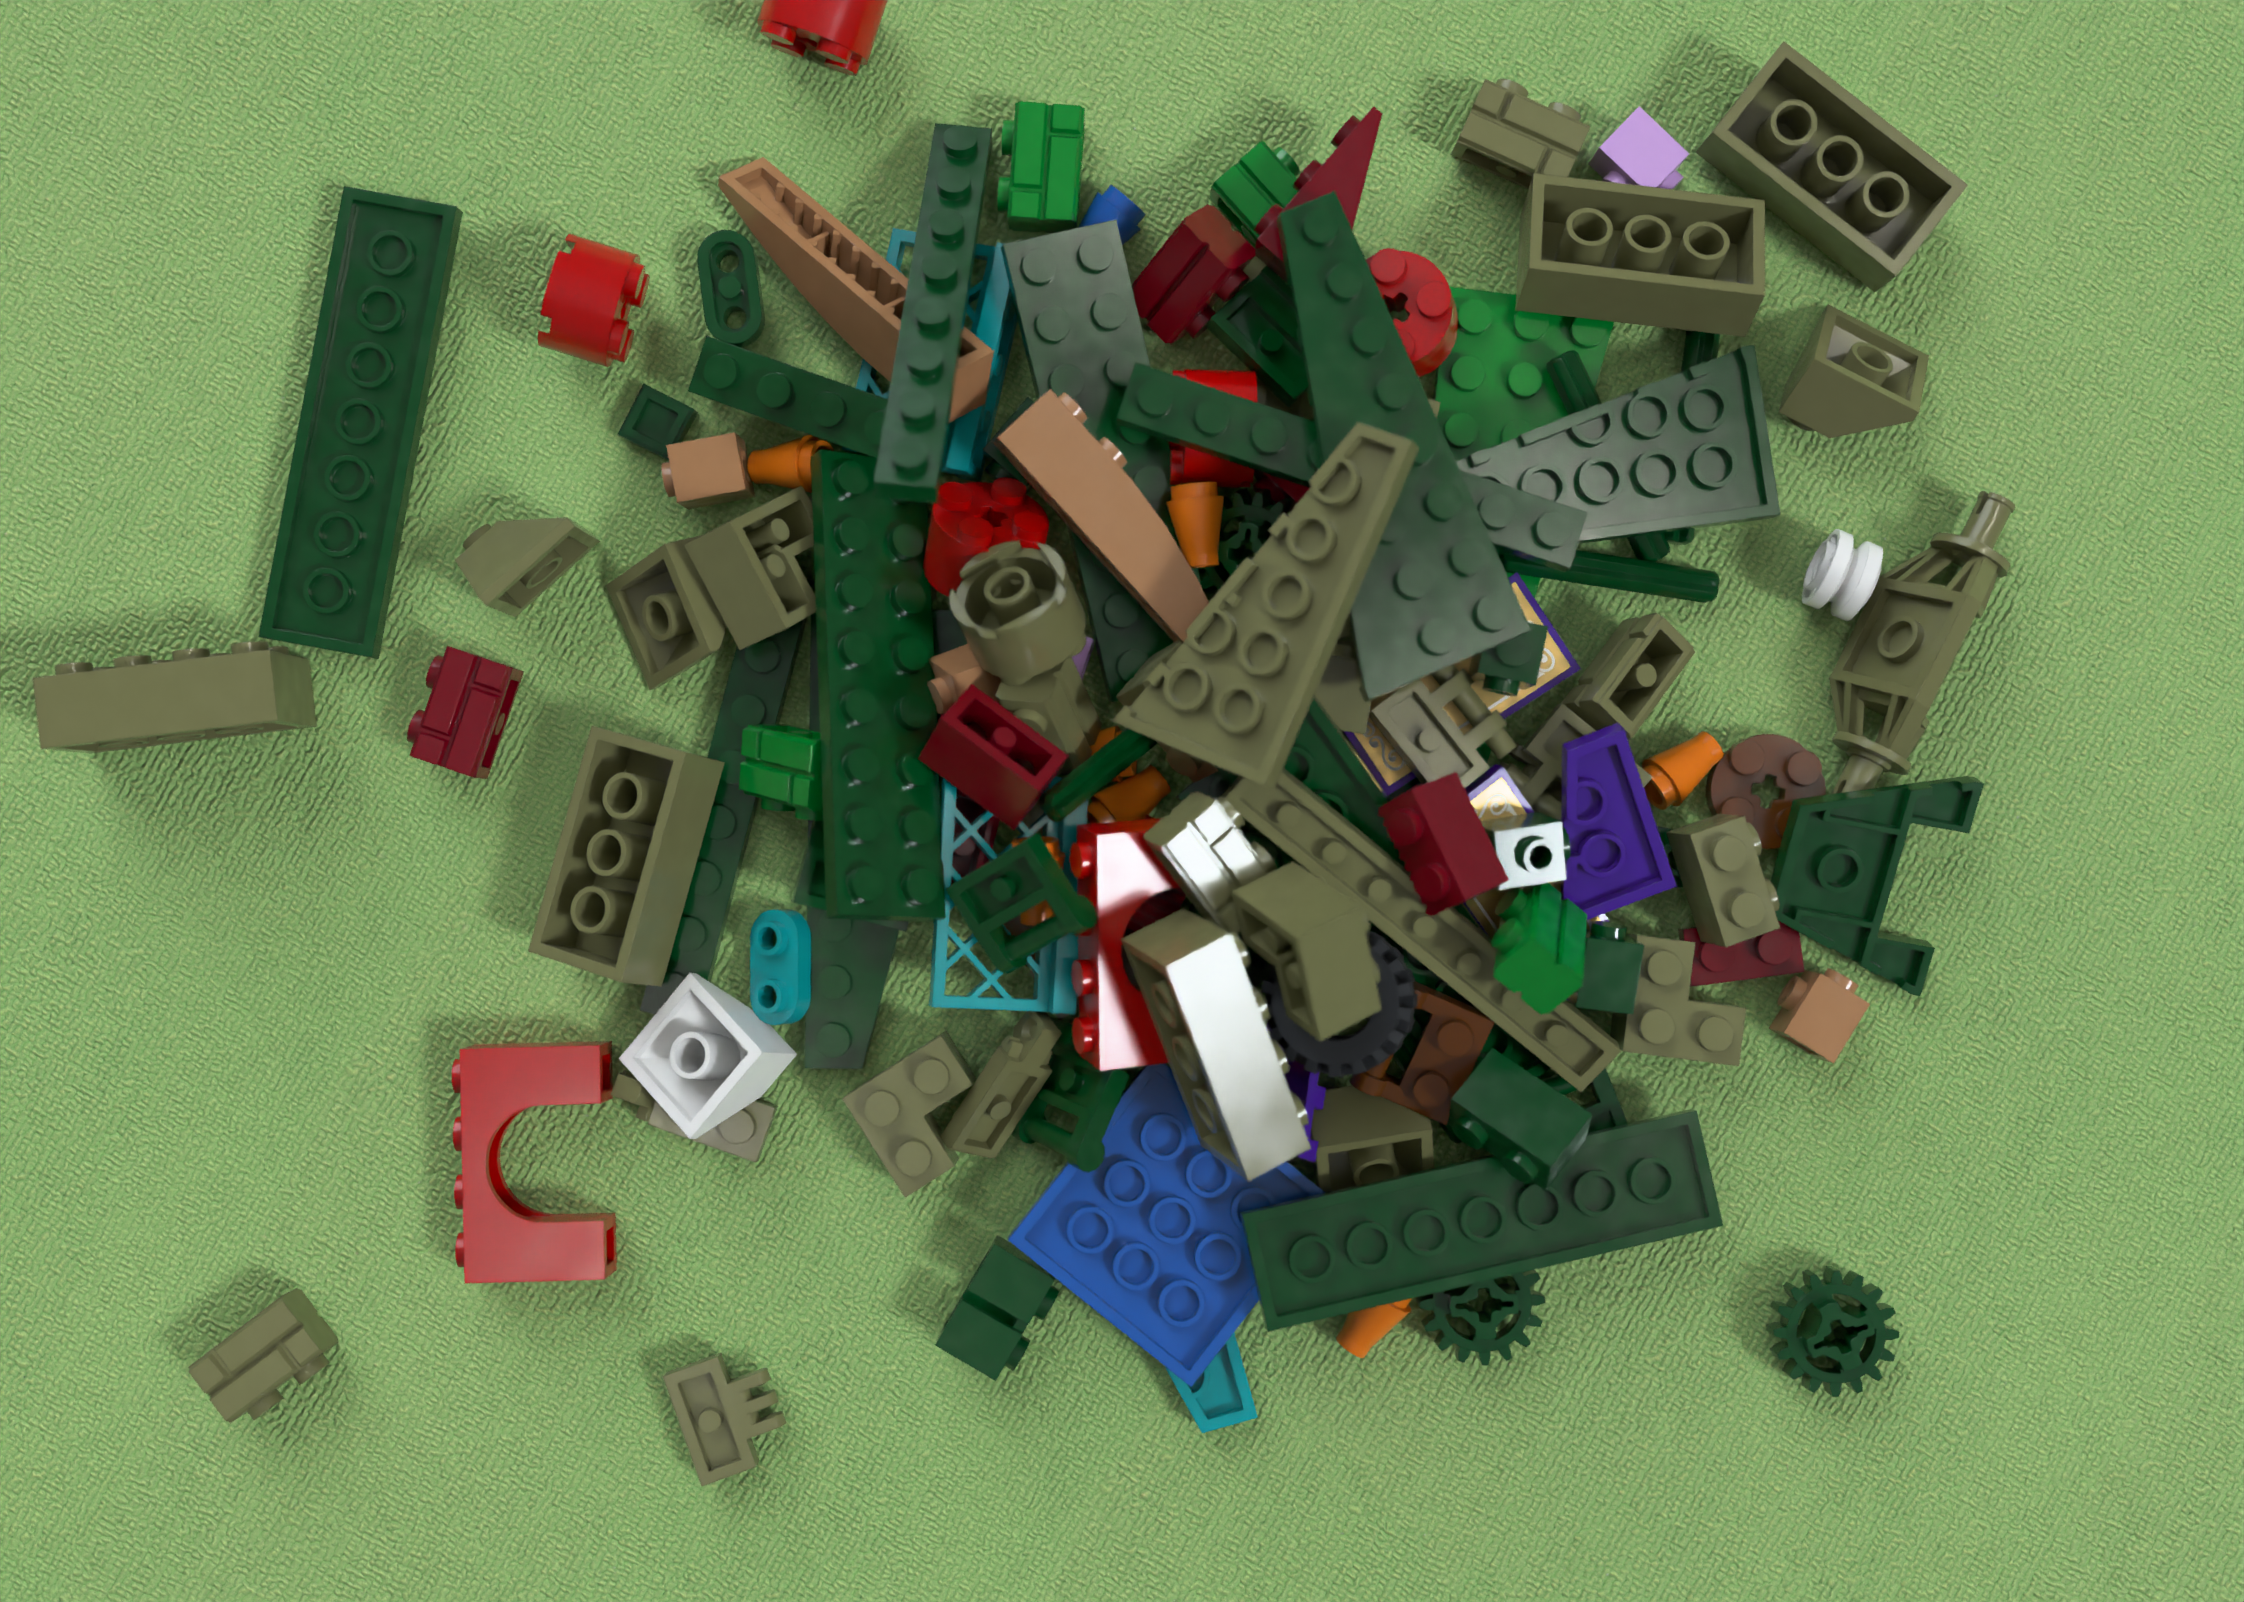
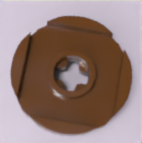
[1706,734,1826,849]

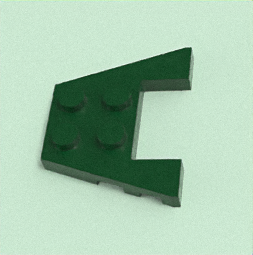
[1771,776,1984,996]

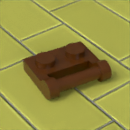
[1350,981,1495,1125]

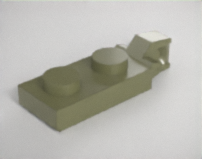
[940,1011,1062,1159]
[610,1070,778,1163]

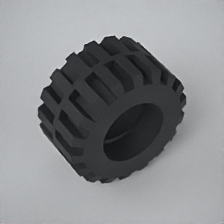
[1261,931,1417,1077]

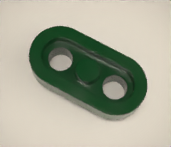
[697,230,765,348]

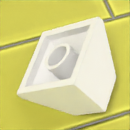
[619,973,797,1139]

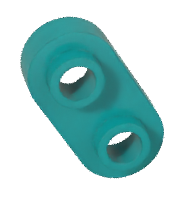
[750,909,811,1025]

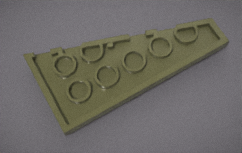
[1112,422,1419,790]

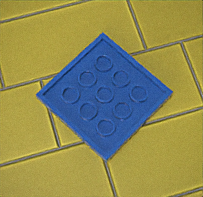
[1007,1063,1325,1387]

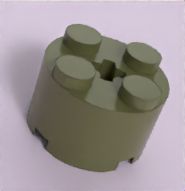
[949,541,1087,686]

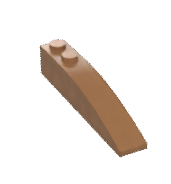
[718,157,994,423]
[992,389,1209,643]

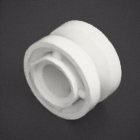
[1802,529,1883,621]

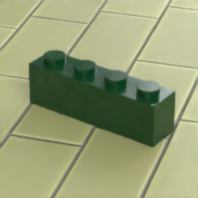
[688,336,888,459]

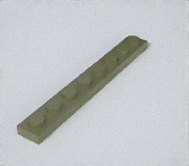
[1223,768,1621,1092]

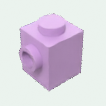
[1589,106,1689,189]

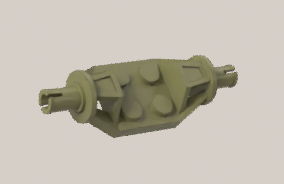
[1829,491,2016,794]

